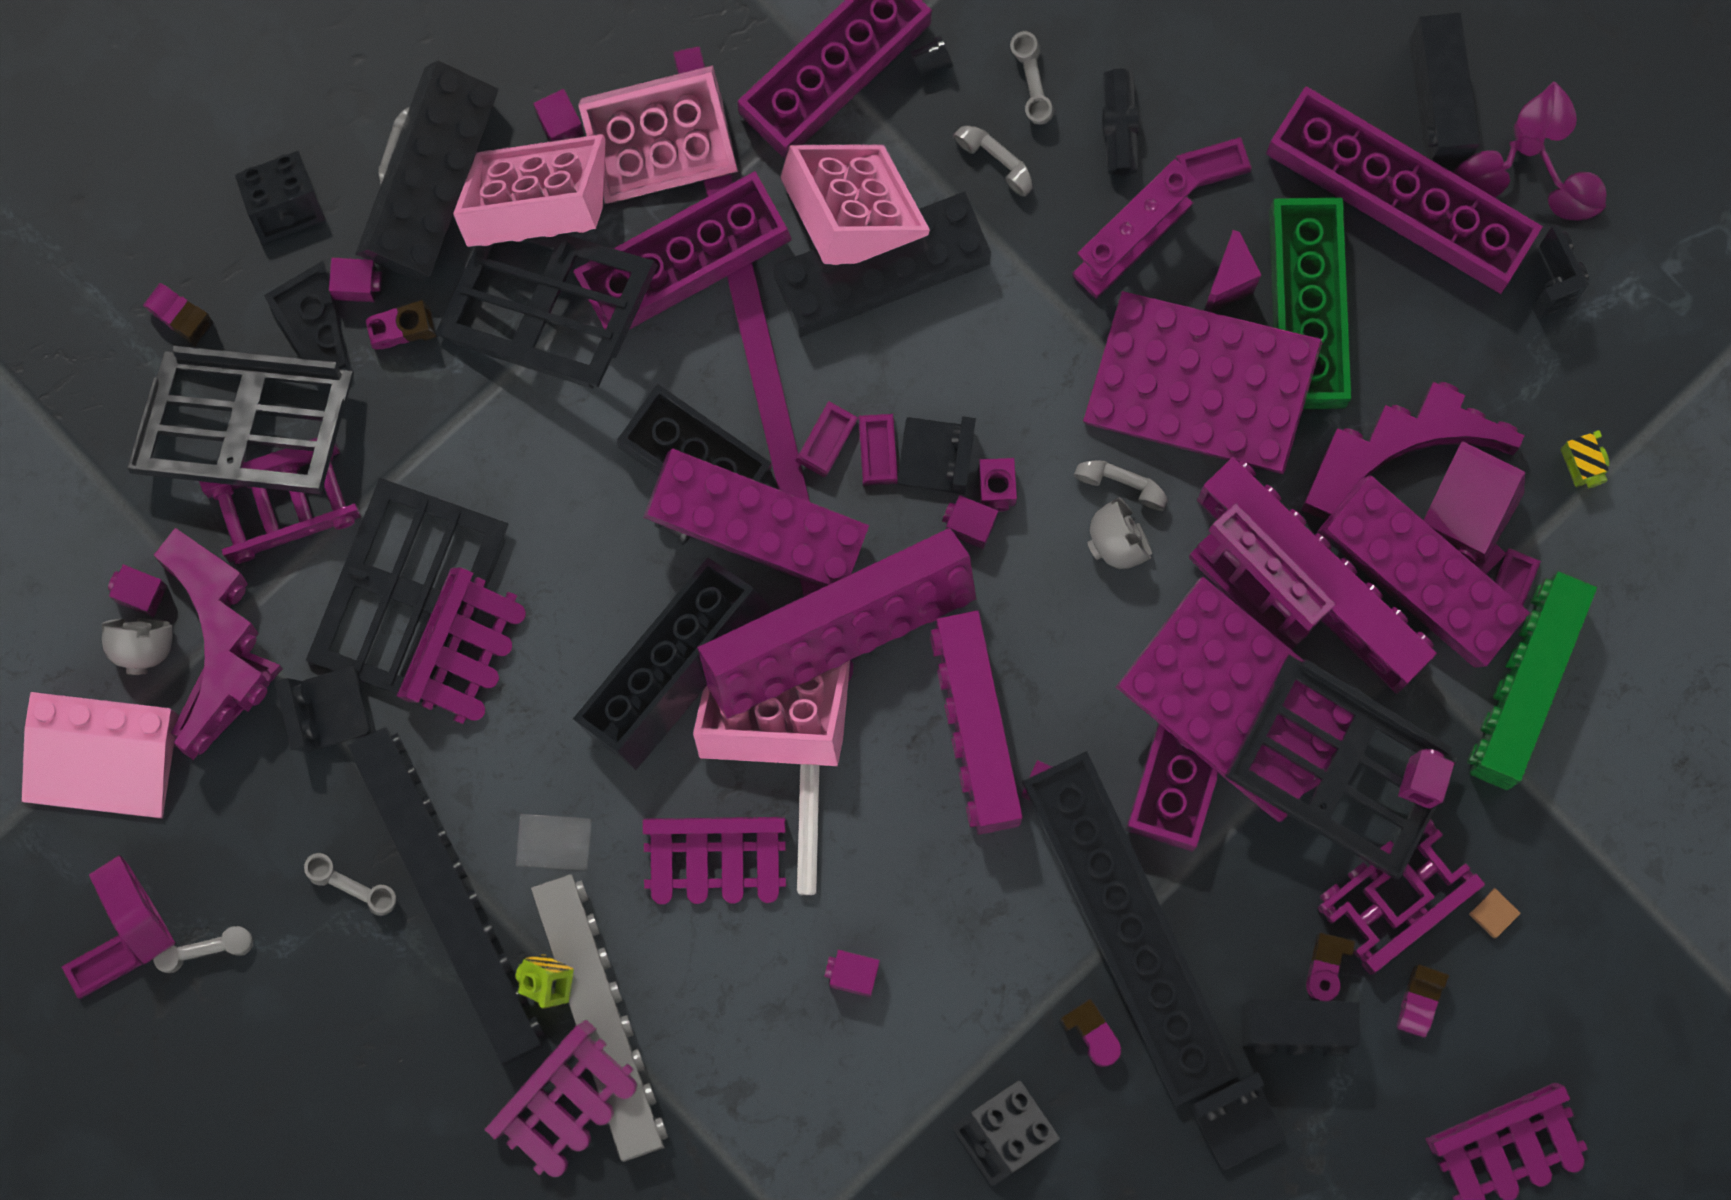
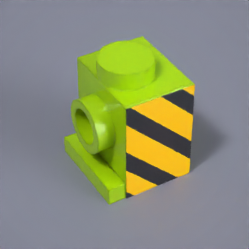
[1560,430,1609,488]
[516,954,574,1008]

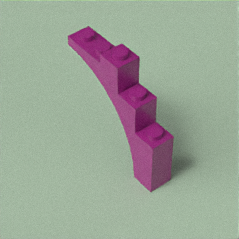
[1301,382,1525,521]
[154,528,270,760]

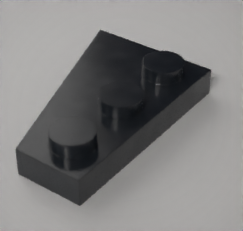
[264,261,347,370]

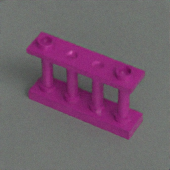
[1072,159,1200,299]
[199,437,361,564]

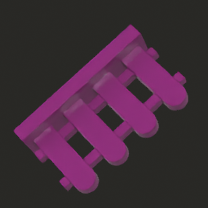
[396,567,526,724]
[643,817,786,904]
[485,1019,637,1177]
[1426,1083,1588,1200]

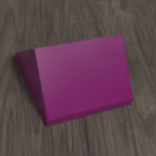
[1204,230,1261,313]

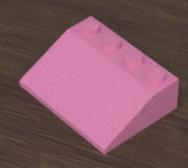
[578,66,738,204]
[453,134,605,247]
[780,145,930,265]
[693,660,850,766]
[22,692,179,819]

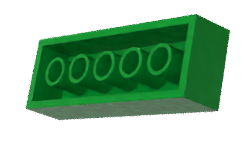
[1269,198,1351,409]
[1467,571,1597,791]

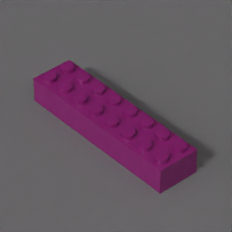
[1266,86,1543,294]
[1196,457,1437,694]
[697,528,977,719]

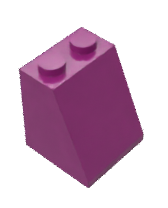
[1423,441,1525,564]

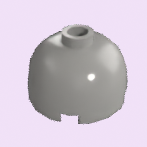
[1087,497,1152,569]
[102,618,172,675]

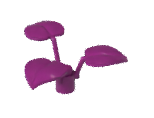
[1452,82,1606,220]

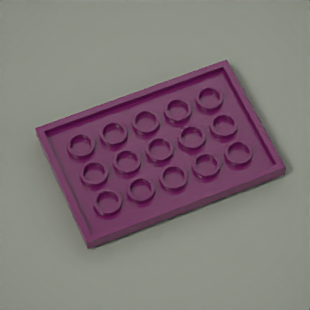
[1083,291,1322,475]
[1115,577,1354,822]

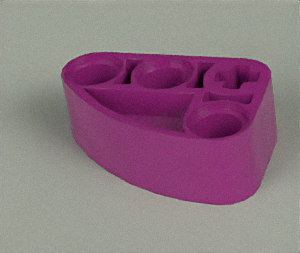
[89,854,175,964]

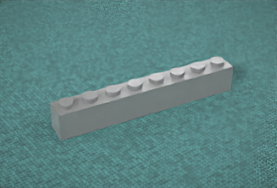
[531,874,668,1162]

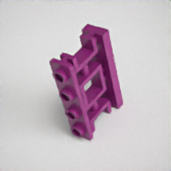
[1189,503,1336,650]
[1317,818,1485,975]

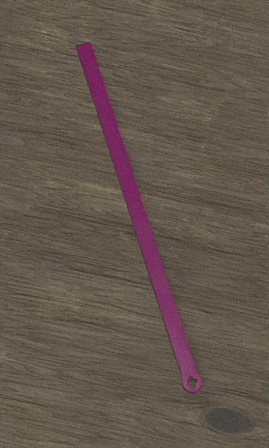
[673,46,853,682]

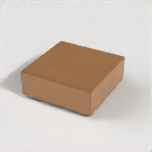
[1469,888,1521,939]

